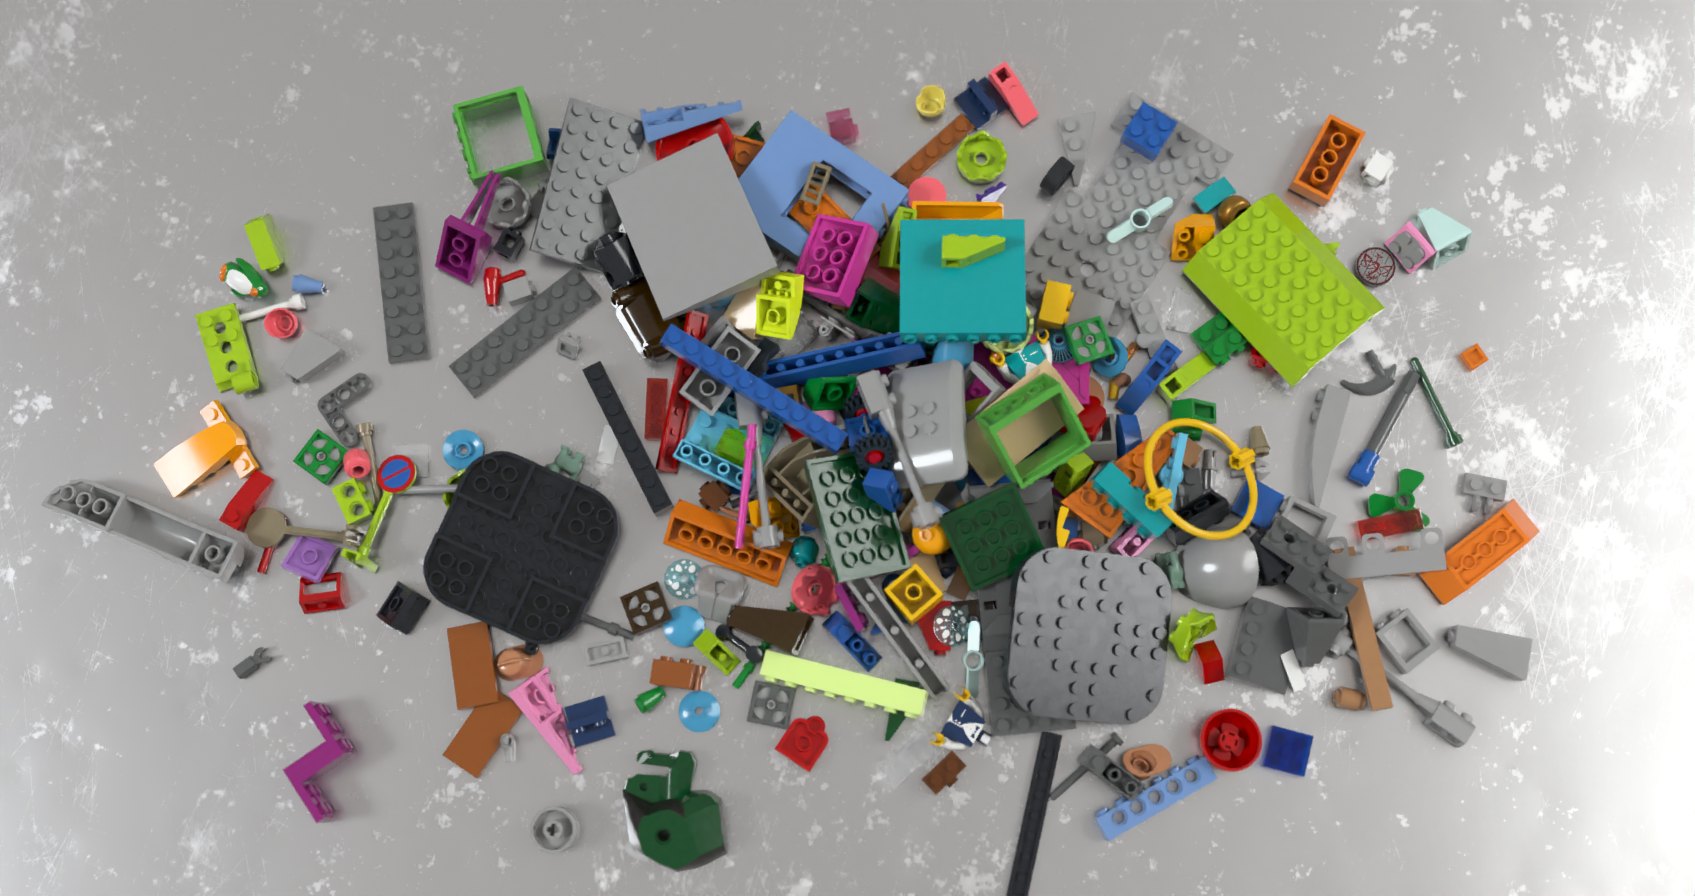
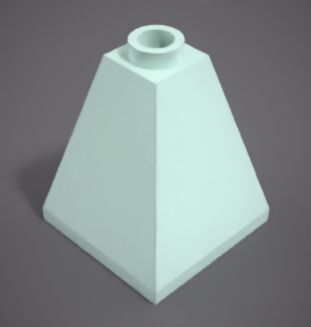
[1417,207,1472,270]

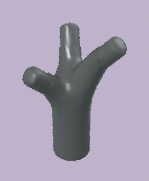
[730,489,758,508]

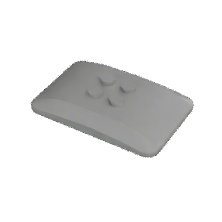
[886,360,968,489]

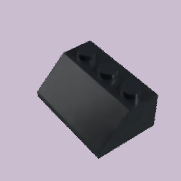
[1165,490,1230,546]

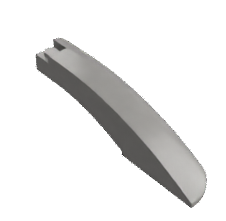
[41,479,244,583]

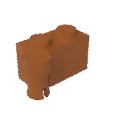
[649,656,707,691]

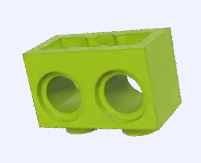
[1053,452,1094,498]
[331,477,375,526]

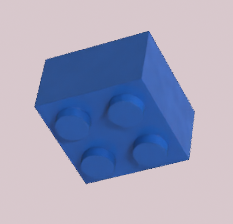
[1120,101,1178,162]

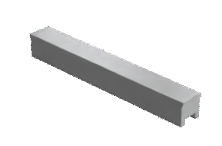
[846,577,952,702]

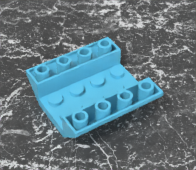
[673,396,783,490]

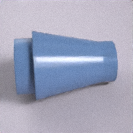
[292,274,323,293]

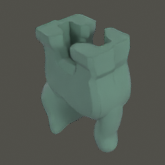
[545,444,586,480]
[1153,550,1185,589]

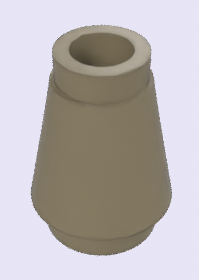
[1250,426,1271,457]

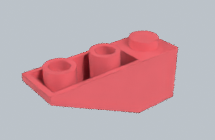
[988,61,1039,126]

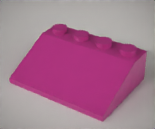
[794,214,879,307]

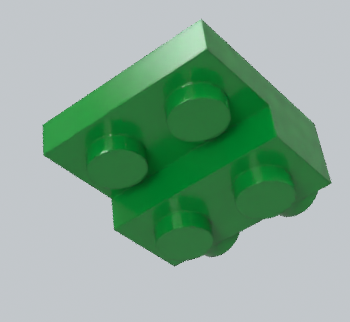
[1189,312,1248,366]

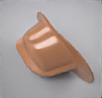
[494,644,543,681]
[1122,744,1172,780]

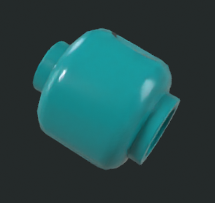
[790,535,819,568]

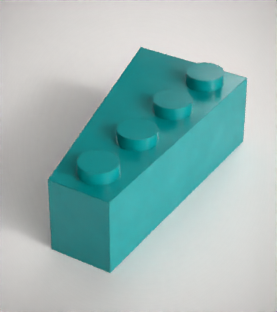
[1090,462,1173,539]

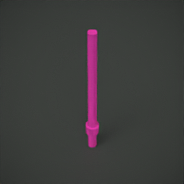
[734,424,757,549]

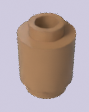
[1333,686,1366,711]

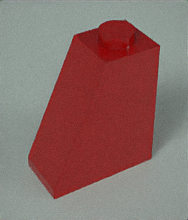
[917,601,951,656]

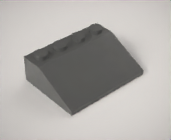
[1224,597,1296,695]

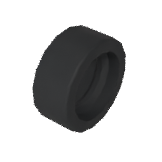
[1040,156,1075,196]

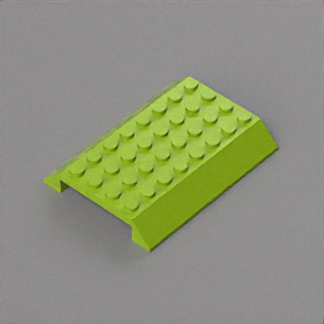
[1182,192,1385,388]

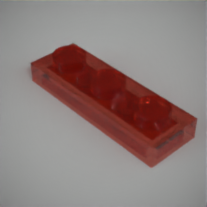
[644,378,668,440]
[1357,508,1425,540]

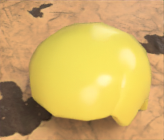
[916,85,946,117]

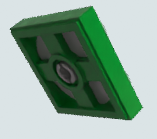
[1062,316,1115,366]
[293,429,348,486]

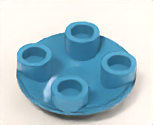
[663,606,705,647]

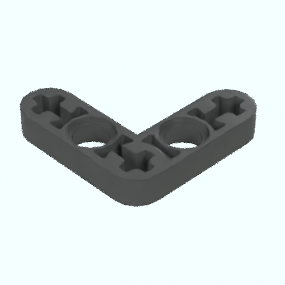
[317,373,372,448]

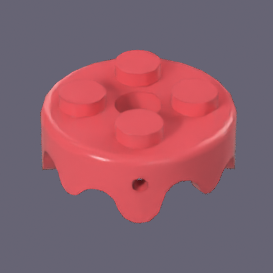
[791,564,843,616]

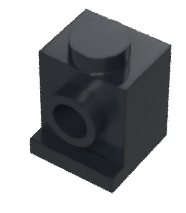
[493,228,525,262]

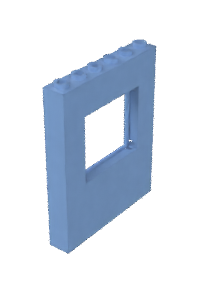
[738,110,910,262]

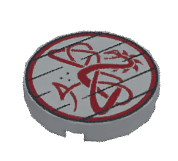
[1354,247,1396,287]

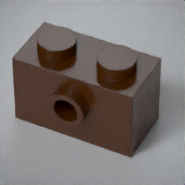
[921,751,966,795]

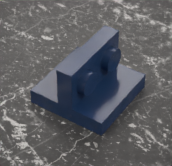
[953,76,1009,132]
[564,695,616,748]

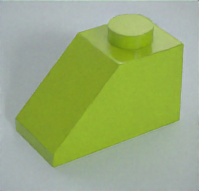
[693,628,741,676]

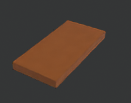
[447,621,500,710]
[443,690,523,778]

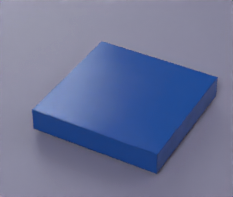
[1229,478,1284,529]

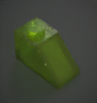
[715,427,754,472]

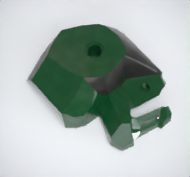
[623,749,727,872]

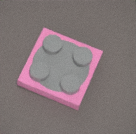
[1384,221,1436,274]

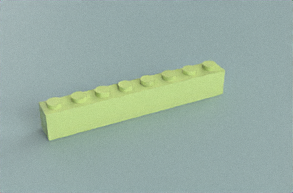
[760,650,929,719]

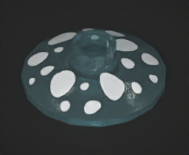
[664,559,701,600]
[933,605,970,647]

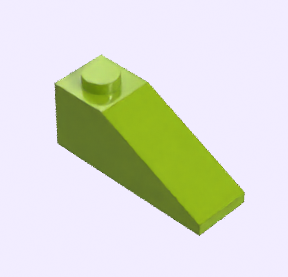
[879,206,917,270]

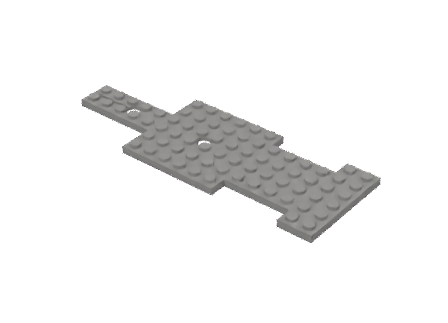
[1025,92,1234,338]

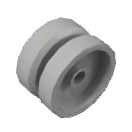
[530,806,580,853]

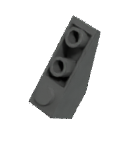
[1078,744,1145,802]

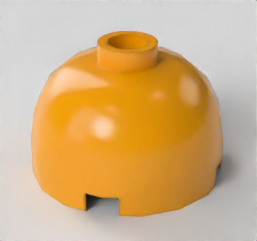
[912,523,951,555]

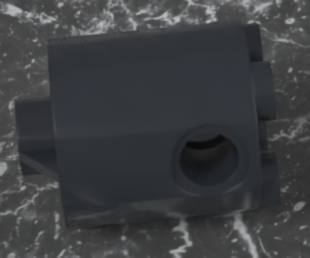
[592,231,644,290]
[1249,526,1292,587]

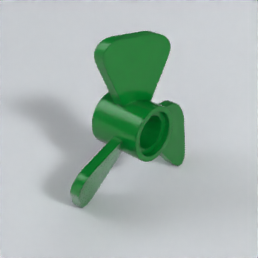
[1368,468,1430,532]

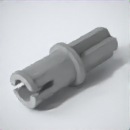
[1202,449,1218,490]

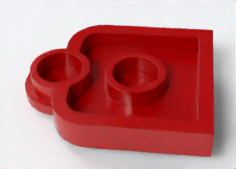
[1058,396,1106,441]
[774,716,828,772]

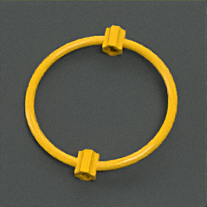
[1144,418,1258,540]

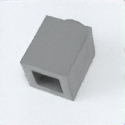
[503,276,536,307]

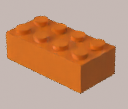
[1289,114,1366,207]

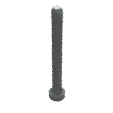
[1049,732,1124,801]

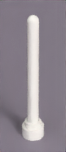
[216,293,306,330]

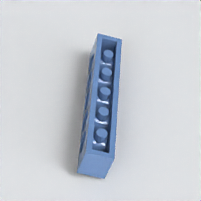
[1094,755,1218,841]

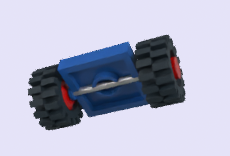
[843,391,893,471]

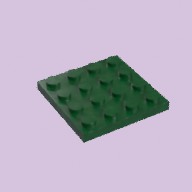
[939,481,1044,592]

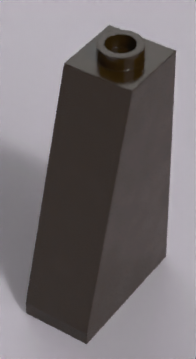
[727,605,814,657]

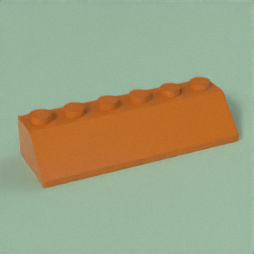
[663,499,793,587]

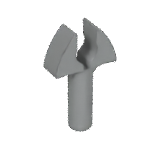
[1230,459,1270,481]

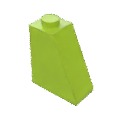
[244,214,283,272]

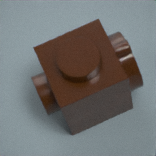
[698,480,731,513]

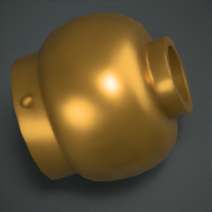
[1218,195,1251,227]

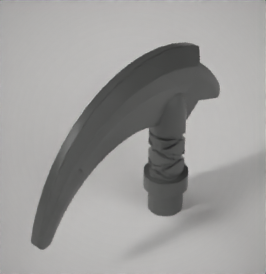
[1341,349,1397,395]

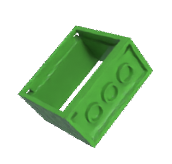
[452,85,549,189]
[974,373,1092,489]

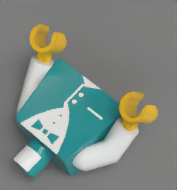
[990,328,1053,385]

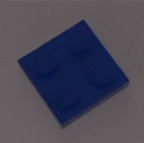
[1262,725,1314,777]

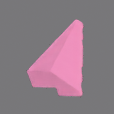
[508,667,583,775]

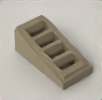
[800,161,833,206]

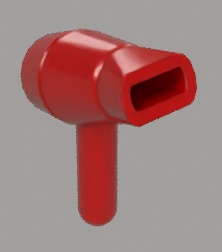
[483,267,526,307]

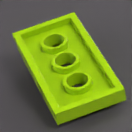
[195,303,259,395]

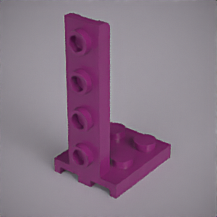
[834,544,920,633]

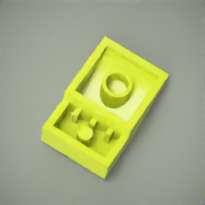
[756,271,804,340]

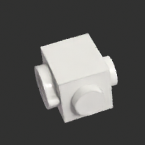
[1360,152,1394,187]

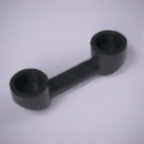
[715,624,765,664]

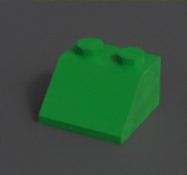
[802,376,857,411]

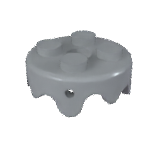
[481,177,532,229]

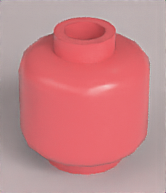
[343,448,371,479]

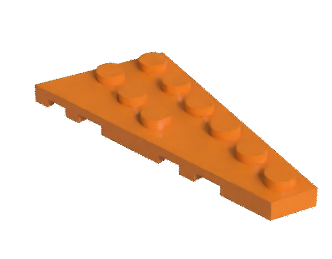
[1060,430,1176,539]

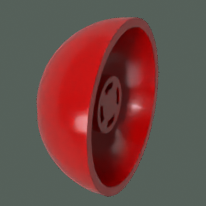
[1200,709,1262,772]

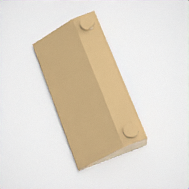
[966,359,1084,488]

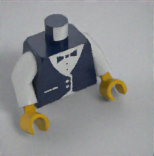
[929,686,992,751]

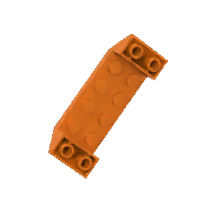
[1417,499,1540,605]

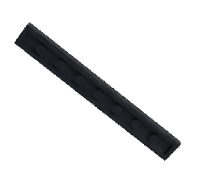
[1006,732,1063,896]

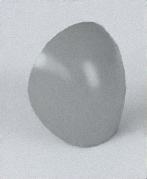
[1171,527,1259,608]

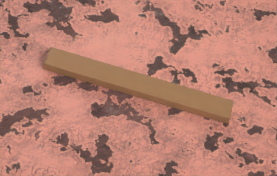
[1333,546,1393,712]

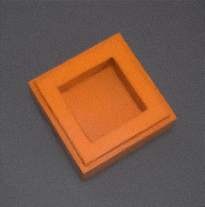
[1459,343,1489,372]

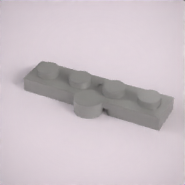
[1128,295,1178,376]

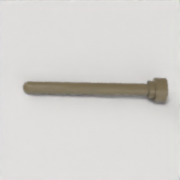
[356,422,386,519]

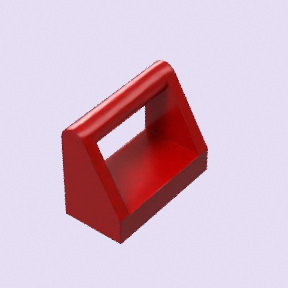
[299,572,346,614]

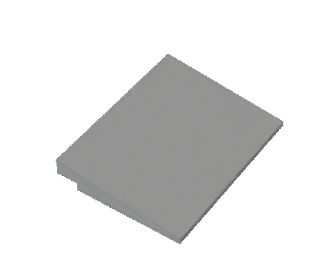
[607,133,778,321]

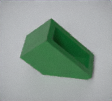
[1171,398,1216,424]

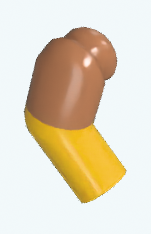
[1108,373,1131,400]

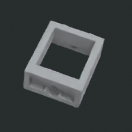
[964,361,1007,424]
[1270,495,1337,544]
[1374,608,1440,674]

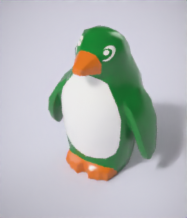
[219,258,268,298]

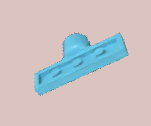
[1157,433,1188,515]

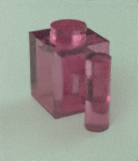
[826,108,859,145]

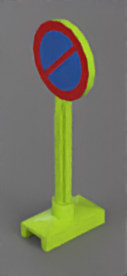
[341,455,417,573]

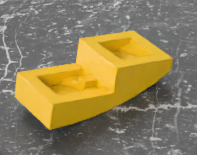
[1056,506,1070,548]

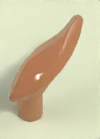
[720,506,751,523]

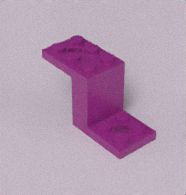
[283,701,354,823]

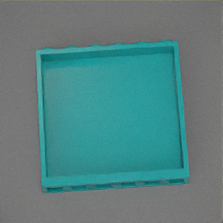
[900,219,1026,344]

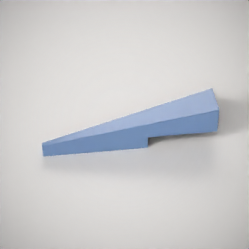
[639,100,743,143]

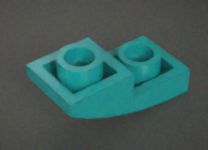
[1193,177,1237,214]

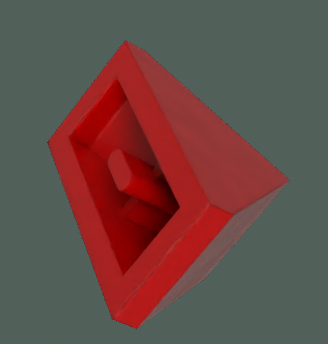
[1194,640,1225,685]

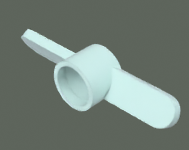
[1107,197,1173,243]
[962,621,984,698]

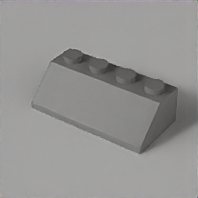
[679,326,761,416]

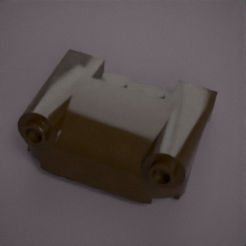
[611,276,706,363]

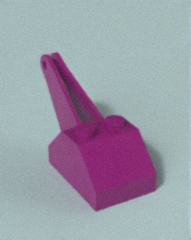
[435,170,502,284]

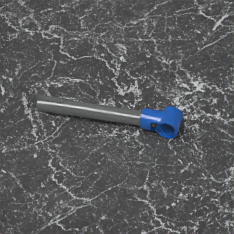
[1348,370,1420,487]

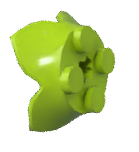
[1168,608,1217,662]

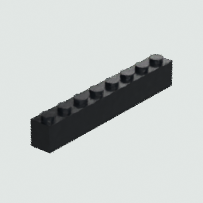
[582,361,674,517]

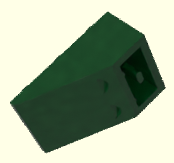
[846,277,900,333]

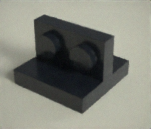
[376,581,429,635]

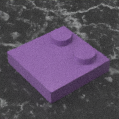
[281,536,339,584]

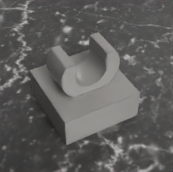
[556,332,580,359]

